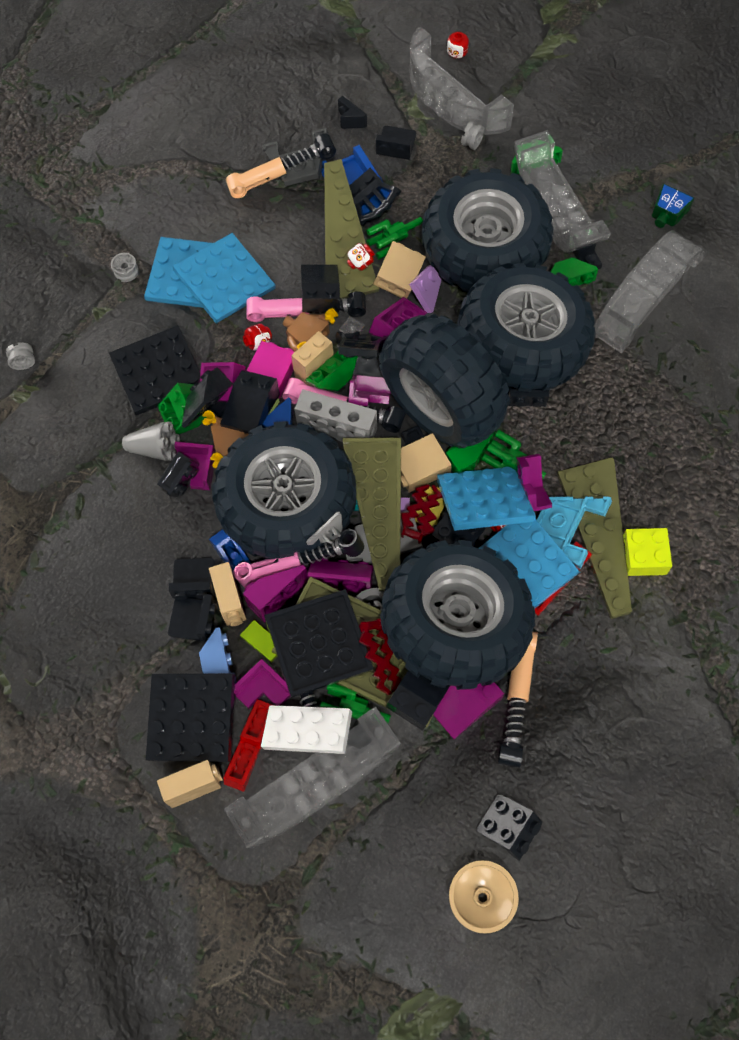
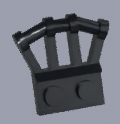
[349,167,401,226]
[336,331,388,359]

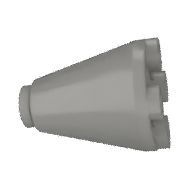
[122,422,180,461]

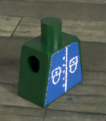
[652,184,694,228]

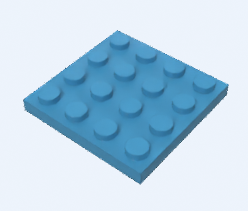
[173,233,276,323]
[144,237,213,308]
[437,467,536,531]
[479,519,580,608]

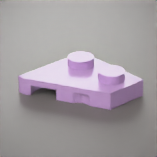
[409,265,441,313]

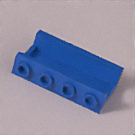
[321,145,390,215]

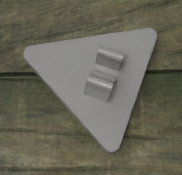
[306,512,343,545]

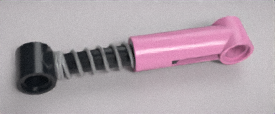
[246,291,366,322]
[282,378,406,433]
[233,529,364,588]

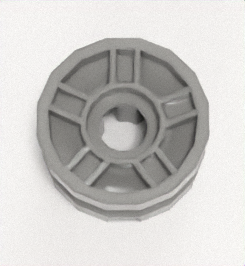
[461,121,485,150]
[111,253,139,282]
[6,343,35,370]

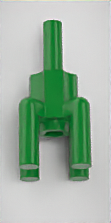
[366,217,423,260]
[481,430,546,480]
[320,683,391,723]

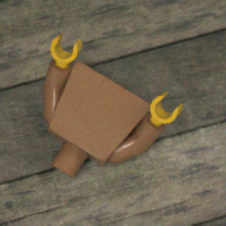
[283,308,339,352]
[202,410,249,468]

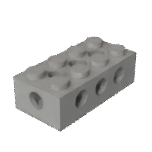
[294,389,377,442]

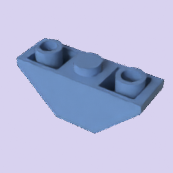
[199,627,237,684]

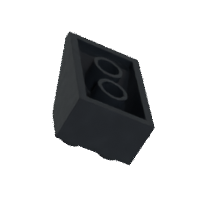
[301,265,340,312]
[181,367,233,428]
[220,370,280,434]
[386,671,450,731]

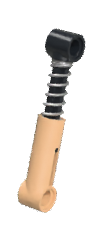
[226,134,336,198]
[498,631,538,768]

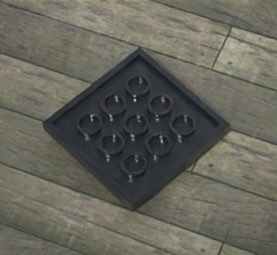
[109,325,200,416]
[264,589,374,698]
[146,673,235,762]

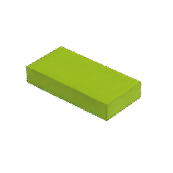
[240,620,277,663]

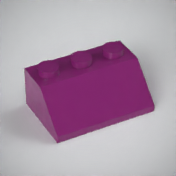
[307,558,373,594]

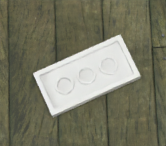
[261,705,352,754]

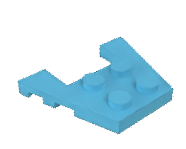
[537,497,612,569]

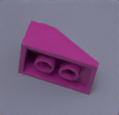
[369,297,427,337]
[243,565,308,623]
[433,683,504,740]

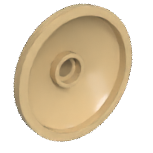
[449,861,518,934]

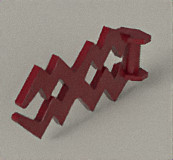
[401,485,443,544]
[359,619,401,695]

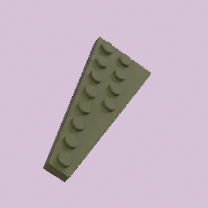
[324,159,379,300]
[342,438,401,592]
[557,457,632,619]

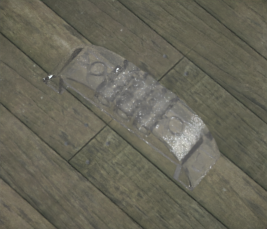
[410,26,514,135]
[514,130,611,253]
[594,230,706,353]
[224,707,401,849]

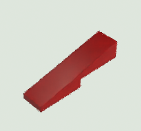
[223,699,275,792]

